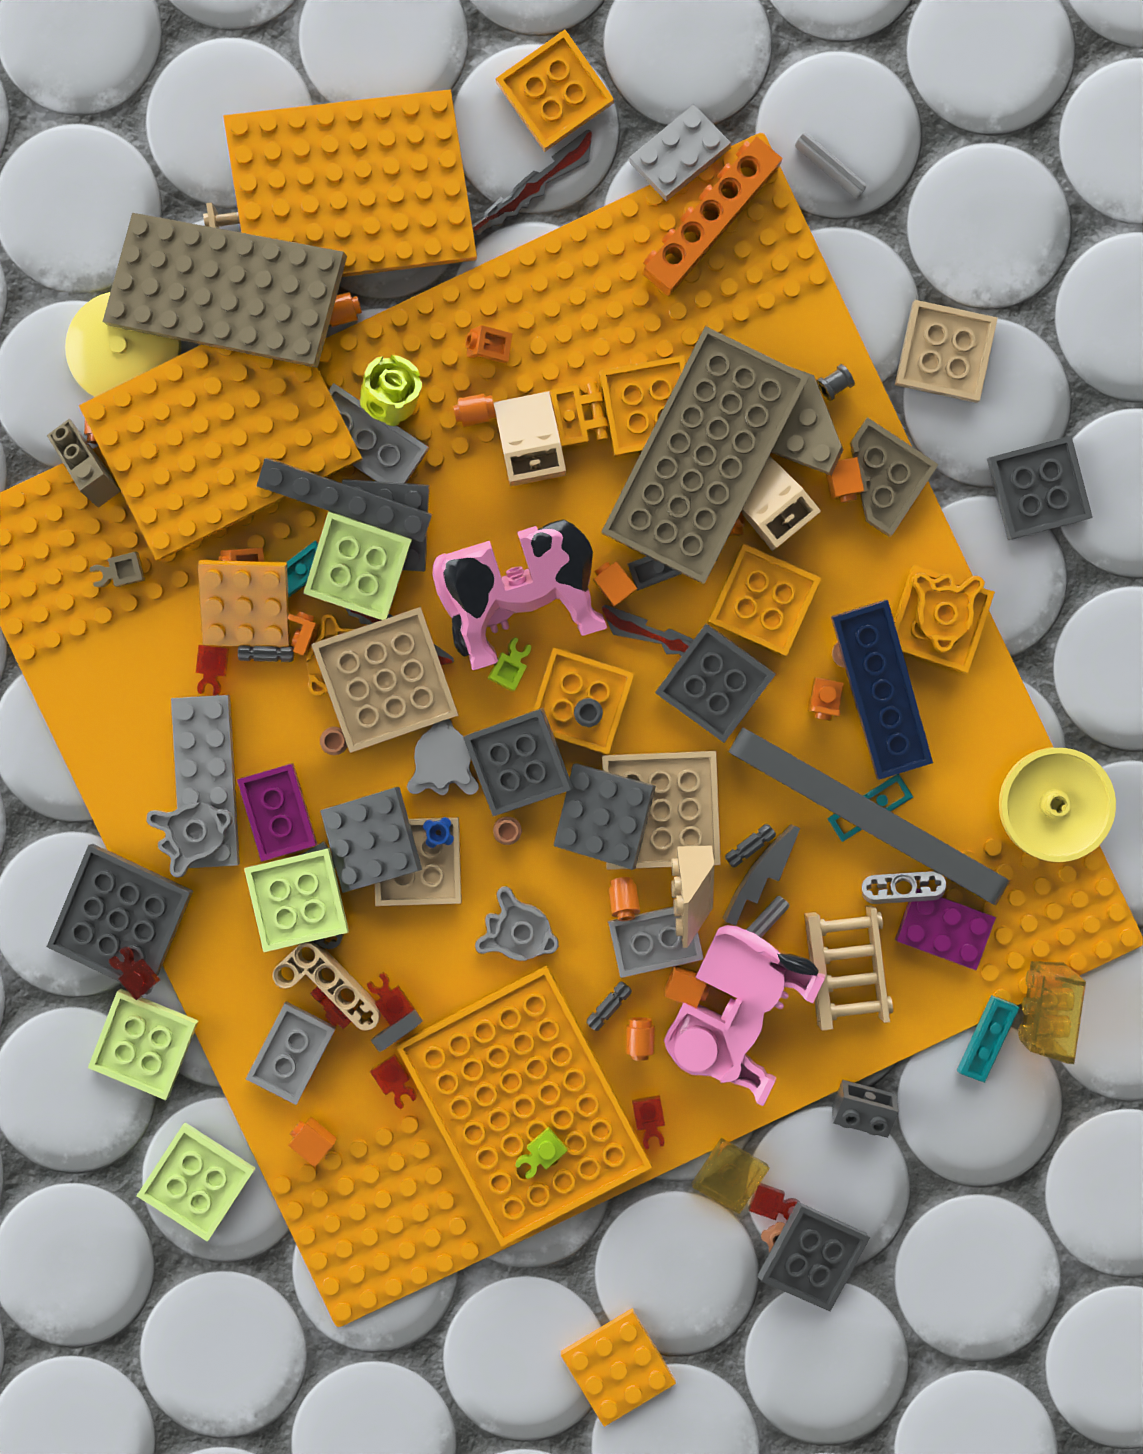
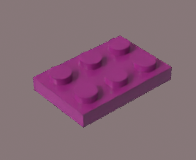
[237,763,318,862]
[895,888,996,970]

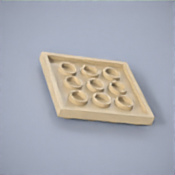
[311,607,458,753]
[602,751,721,869]

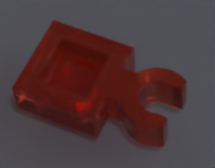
[195,645,229,696]
[109,947,160,1000]
[367,972,415,1026]
[310,986,351,1029]
[370,1054,417,1109]
[632,1095,665,1149]
[748,1182,801,1221]

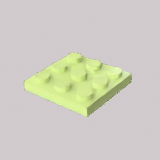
[303,511,412,620]
[244,848,349,952]
[88,989,199,1100]
[137,1122,255,1242]

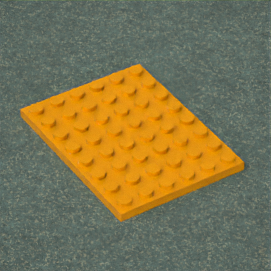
[223,89,477,277]
[79,345,363,561]
[396,965,652,1247]

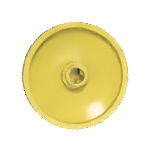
[65,292,181,397]
[999,748,1116,862]

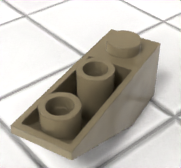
[47,418,121,508]

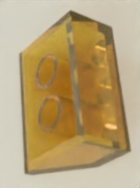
[1018,961,1086,1064]

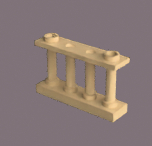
[804,905,893,1030]

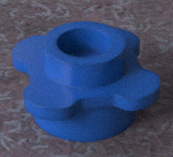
[423,817,454,848]

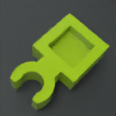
[487,637,531,692]
[515,1127,567,1179]

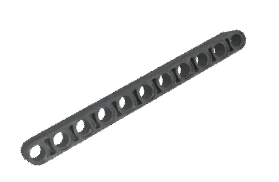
[728,727,1010,905]

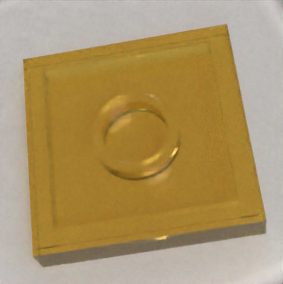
[691,1138,770,1214]

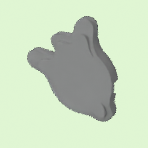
[407,719,479,795]
[146,802,233,878]
[475,886,558,961]

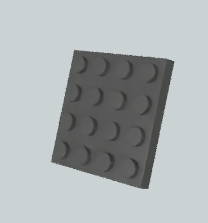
[46,844,193,995]

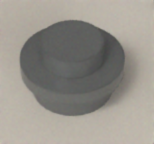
[574,698,603,727]

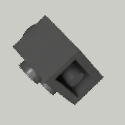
[832,1080,899,1138]

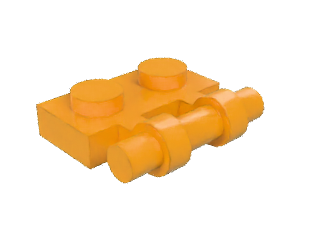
[550,382,609,448]

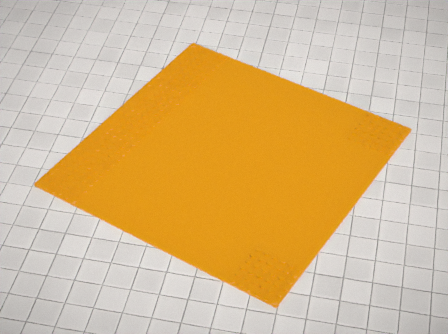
[0,133,1143,1327]

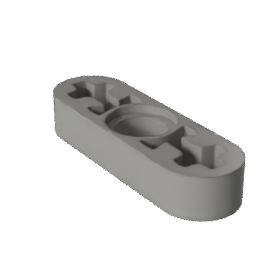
[862,871,946,904]

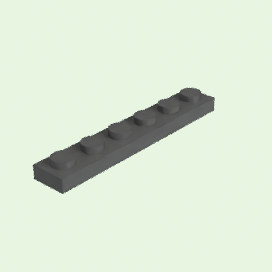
[257,458,432,543]

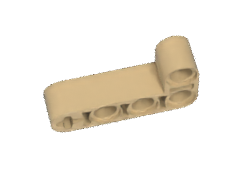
[273,941,382,1031]

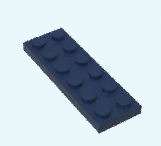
[831,599,933,780]

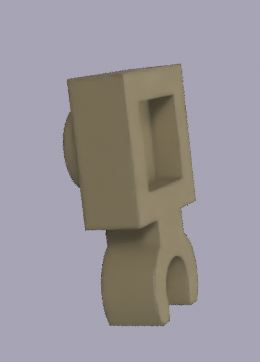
[89,552,145,587]

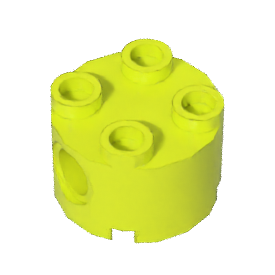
[360,355,422,426]

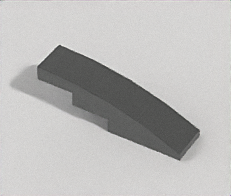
[723,824,800,926]

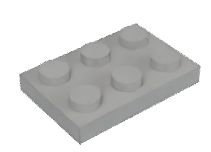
[629,104,731,202]
[608,907,704,978]
[246,1001,336,1105]

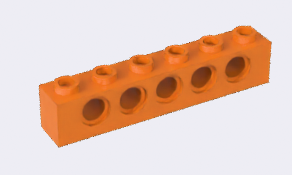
[643,136,783,297]

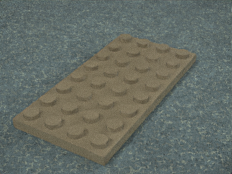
[102,213,347,368]
[601,326,809,584]

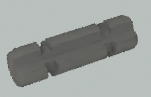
[238,645,295,662]
[725,824,776,867]
[586,981,632,1031]

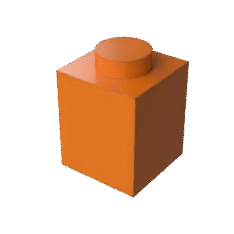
[826,457,864,503]
[593,561,637,607]
[664,965,710,1008]
[288,1117,337,1168]

